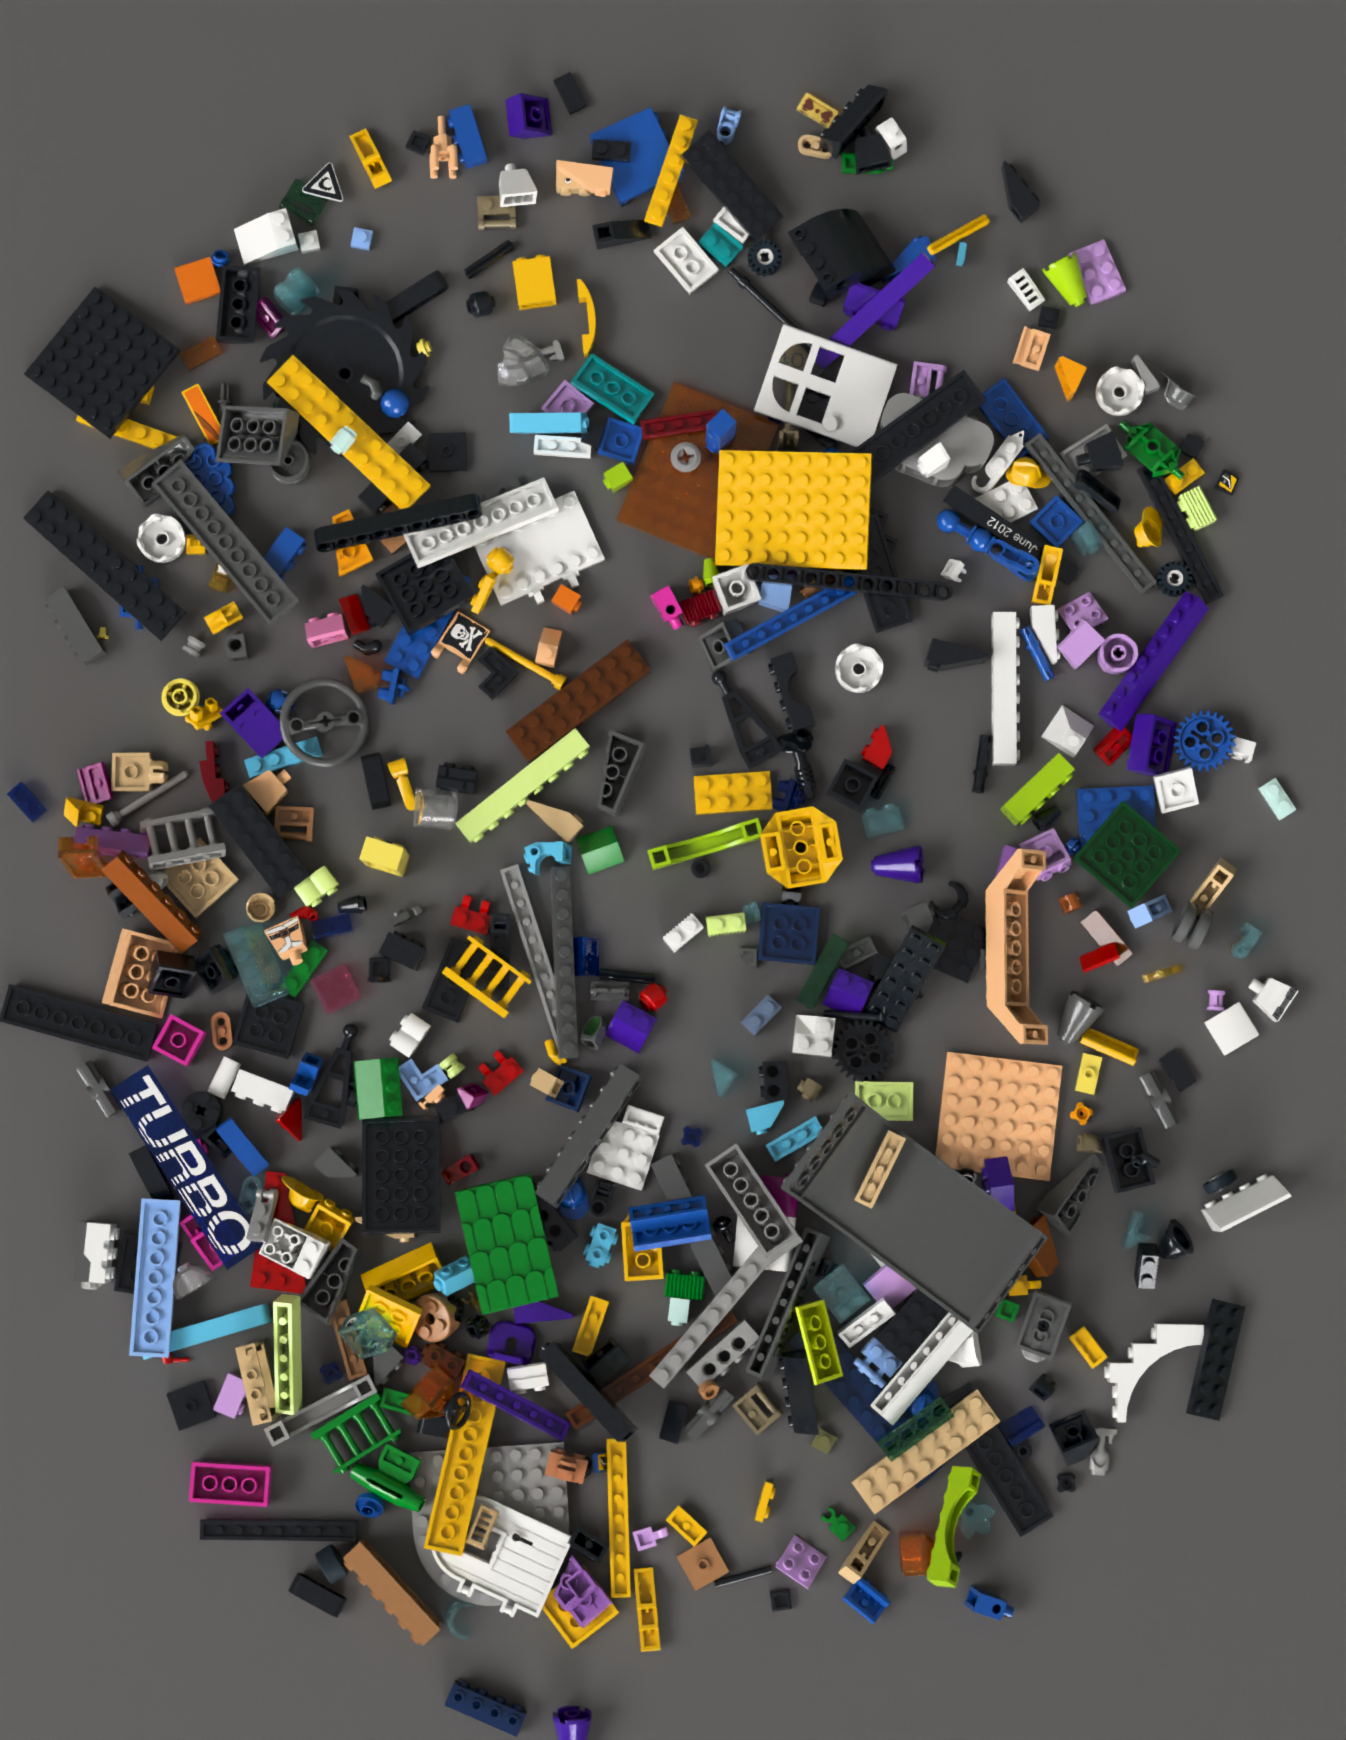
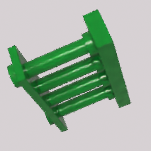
[310,1391,403,1474]

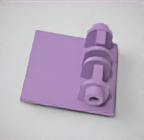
[1057,592,1109,633]
[775,1535,827,1589]

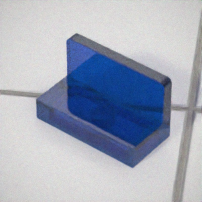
[311,913,353,941]
[573,937,600,977]
[999,1406,1046,1447]

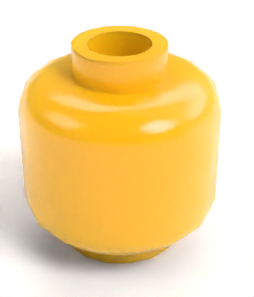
[486,547,514,575]

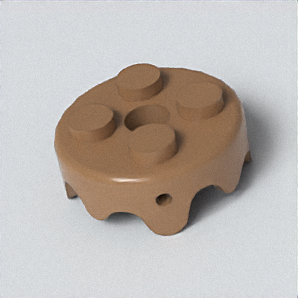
[413,1292,460,1342]

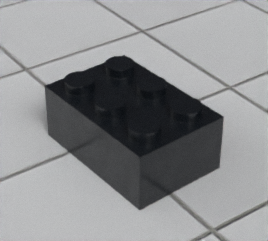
[1100,1127,1156,1193]

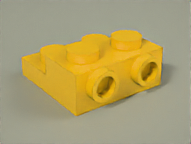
[304,1199,355,1252]

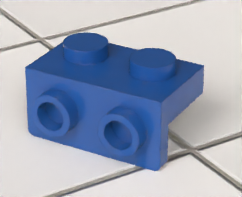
[842,1578,891,1624]

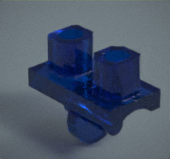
[772,779,806,812]

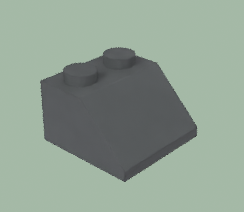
[698,618,753,671]

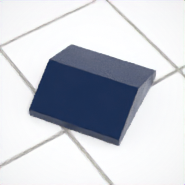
[545,1065,592,1112]

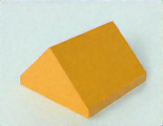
[1054,356,1087,402]

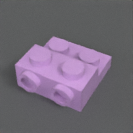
[1019,828,1072,881]

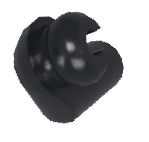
[353,639,382,656]

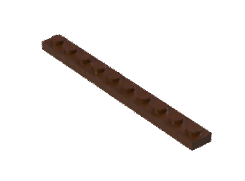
[566,1310,738,1430]

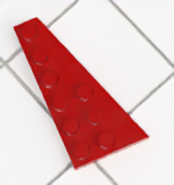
[250,1171,307,1294]

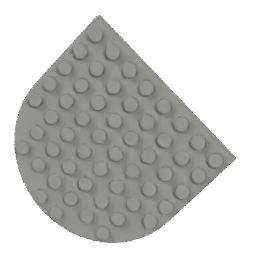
[409,1441,569,1606]

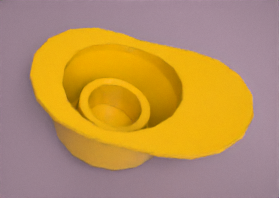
[1006,457,1051,488]
[1134,506,1162,547]
[282,1176,324,1213]

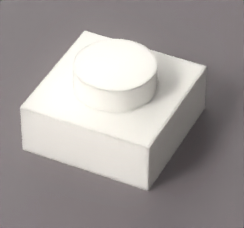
[298,230,321,254]

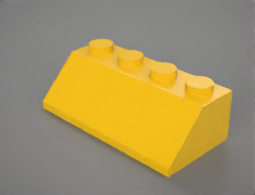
[360,1242,443,1301]

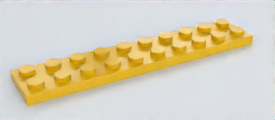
[267,355,431,509]
[423,1354,506,1557]

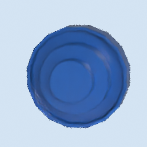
[355,1493,385,1518]

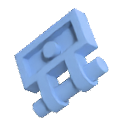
[853,1337,902,1388]

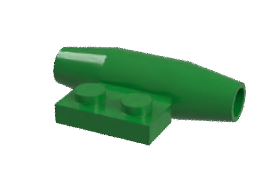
[350,1443,425,1512]

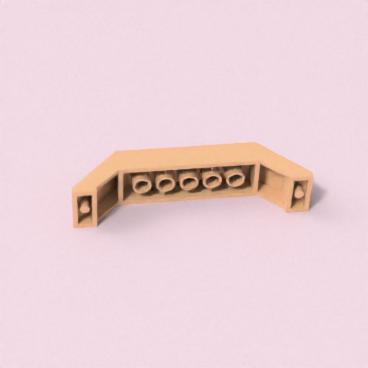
[985,849,1048,1045]

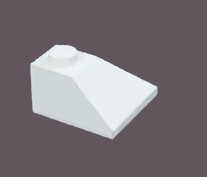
[712,564,761,616]
[1041,705,1094,758]

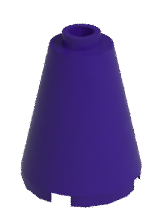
[871,845,924,884]
[553,1706,592,1740]

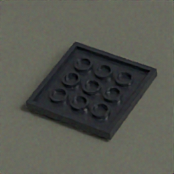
[375,553,474,636]

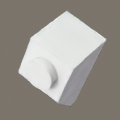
[917,442,950,478]

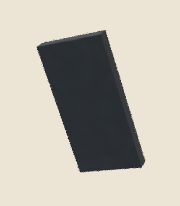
[422,937,487,1023]

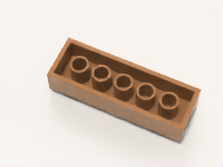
[343,1537,443,1646]

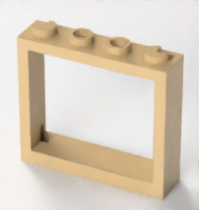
[235,1339,281,1426]

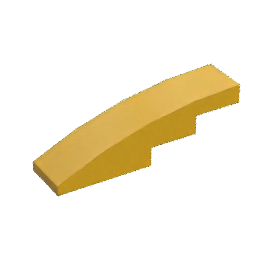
[634,1567,661,1652]

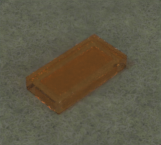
[180,336,223,371]

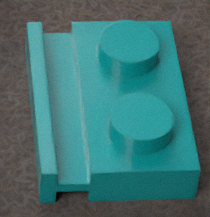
[697,223,744,268]

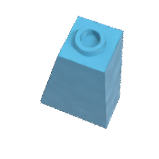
[509,412,589,434]

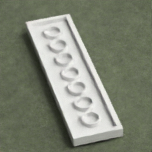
[403,477,559,568]

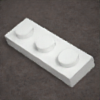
[534,435,591,459]
[837,1297,896,1348]

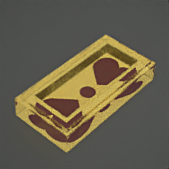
[796,92,838,129]

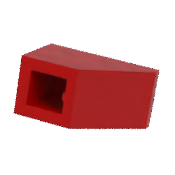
[861,725,892,771]

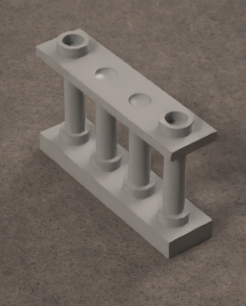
[140,807,226,871]

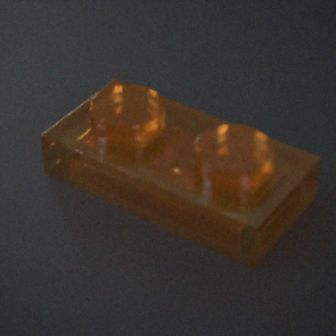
[668,183,691,225]

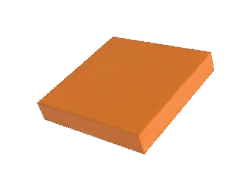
[174,257,220,305]

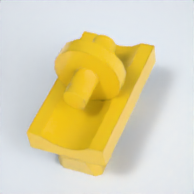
[204,601,244,635]
[185,697,223,731]

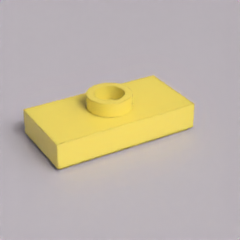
[1075,1053,1102,1095]

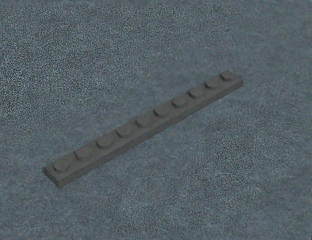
[1024,433,1157,594]
[550,867,578,1059]

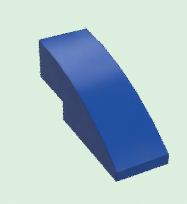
[215,1117,269,1177]

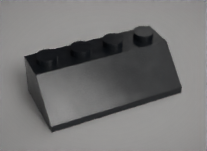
[819,85,888,159]
[779,1349,819,1435]

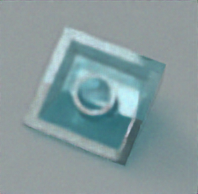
[812,1264,871,1324]

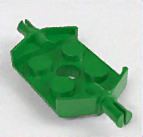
[1119,420,1185,480]

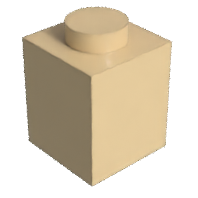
[529,1068,564,1099]

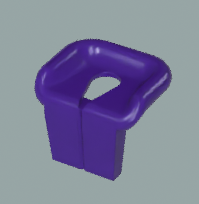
[486,1321,536,1365]

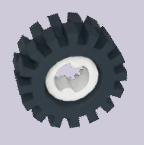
[748,239,782,277]
[1156,561,1192,597]

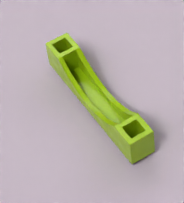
[647,818,762,871]
[927,1466,981,1588]

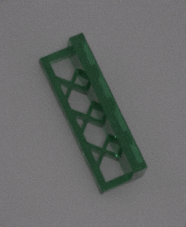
[796,932,850,1010]
[877,1396,954,1462]

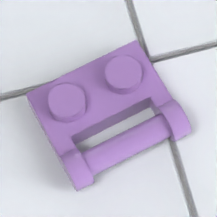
[909,361,947,397]

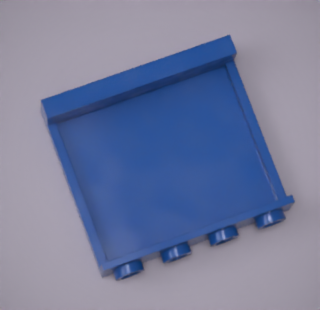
[589,107,684,207]

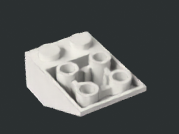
[259,1218,332,1279]

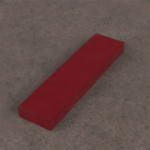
[640,409,716,440]

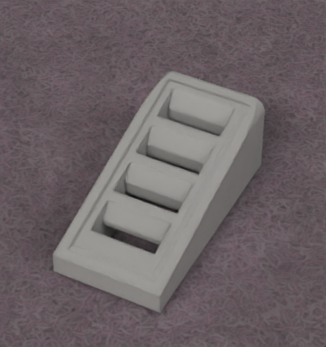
[1131,355,1161,395]

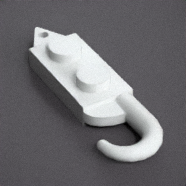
[971,431,1024,494]

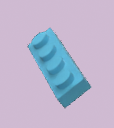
[244,736,323,779]

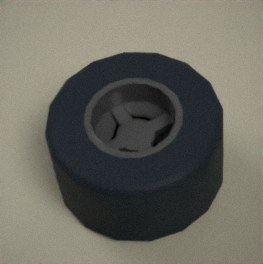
[315,1544,349,1584]

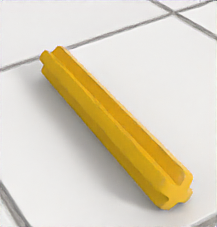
[927,214,990,255]

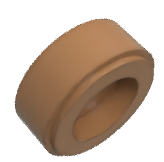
[699,1380,719,1400]

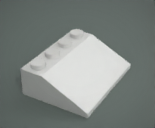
[1201,1174,1292,1232]

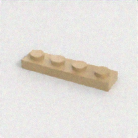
[854,1130,906,1209]

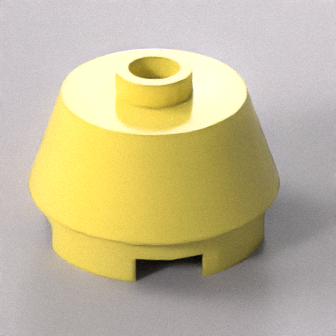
[162,678,200,716]

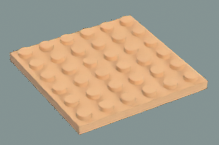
[935,1052,1062,1181]

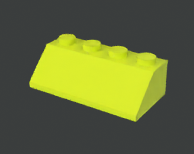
[795,1300,843,1385]

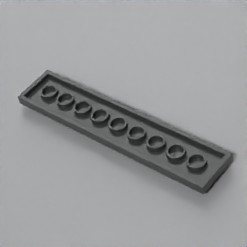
[151,459,300,626]

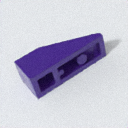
[514,1301,574,1324]

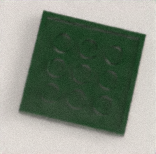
[1073,801,1182,909]

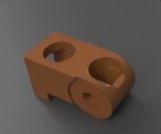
[1057,891,1082,915]

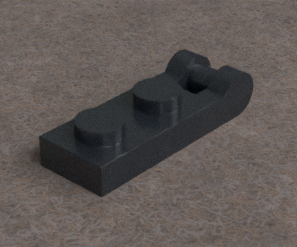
[1074,469,1121,515]

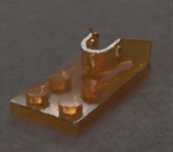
[58,836,107,879]

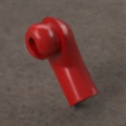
[289,906,319,921]

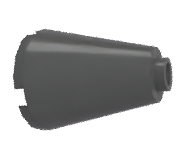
[1057,990,1105,1045]

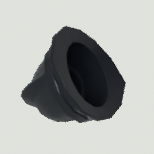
[1158,1219,1194,1260]

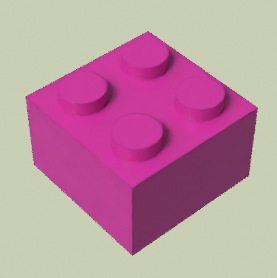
[152,1014,207,1067]

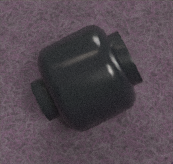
[466,291,496,318]

